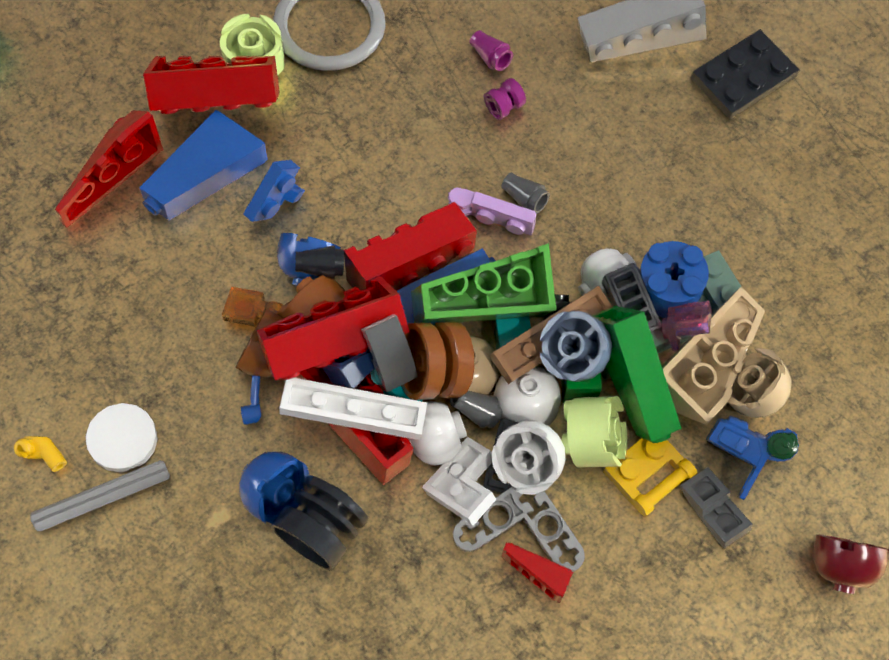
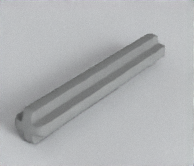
[30,460,169,531]

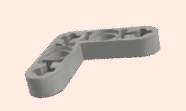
[453,487,585,572]

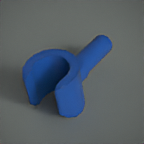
[241,376,261,425]

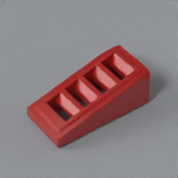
[501,542,573,604]

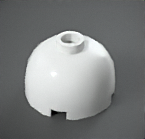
[493,366,561,426]
[491,421,566,495]

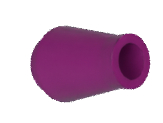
[470,30,513,71]

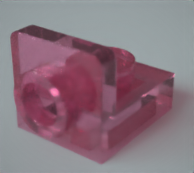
[662,301,712,351]

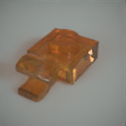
[222,287,283,327]

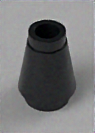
[295,246,344,279]

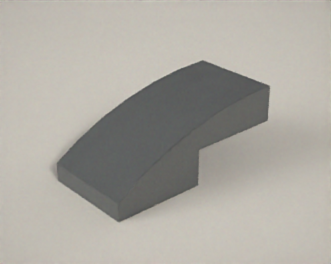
[361,314,418,392]
[680,467,753,549]

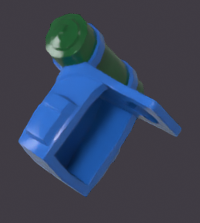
[706,416,799,500]

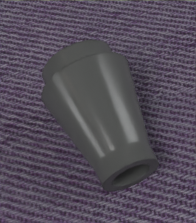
[501,173,550,214]
[450,391,503,428]

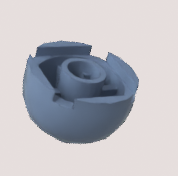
[540,311,612,382]

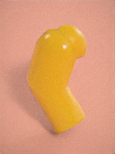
[14,436,67,472]

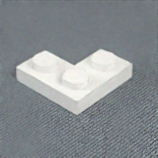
[422,437,496,526]

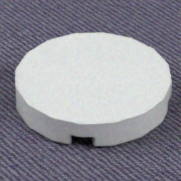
[85,403,158,473]

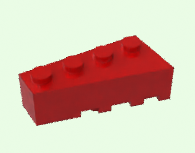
[344,202,477,291]
[256,276,410,380]

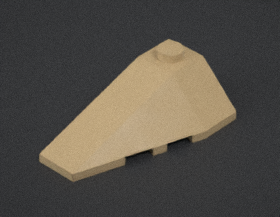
[662,287,765,425]

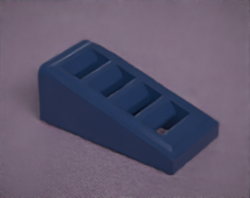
[322,347,375,389]

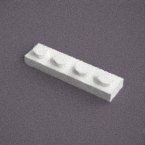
[279,378,427,440]

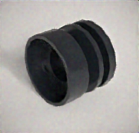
[271,475,368,571]

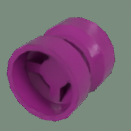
[483,78,527,120]

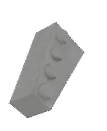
[577,0,707,62]

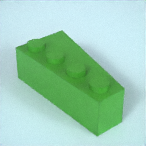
[411,243,556,324]

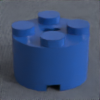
[639,241,709,319]

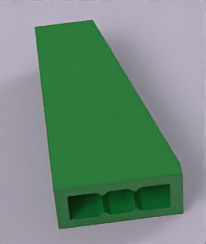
[592,306,682,443]

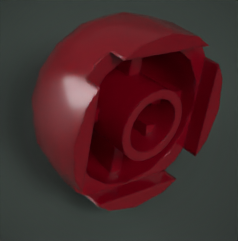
[813,534,889,594]

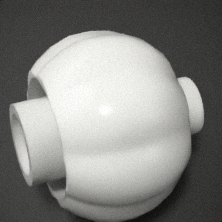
[578,249,639,298]
[408,401,467,465]

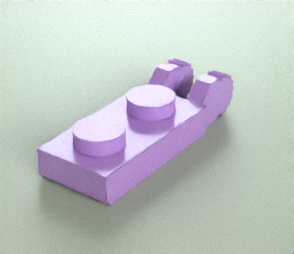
[448,187,536,235]

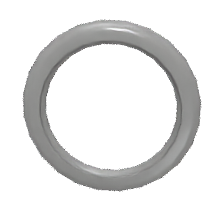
[273,0,386,71]

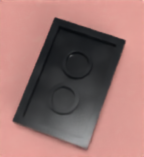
[690,29,800,120]

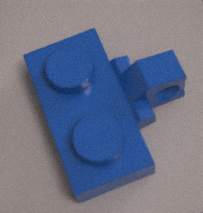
[243,160,305,222]

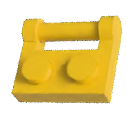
[603,438,698,517]

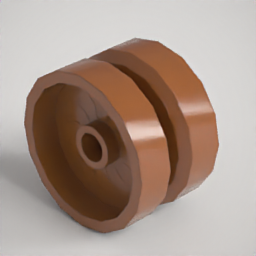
[401,322,474,400]

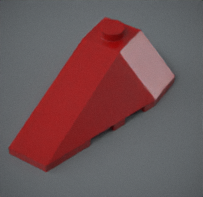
[55,110,164,228]

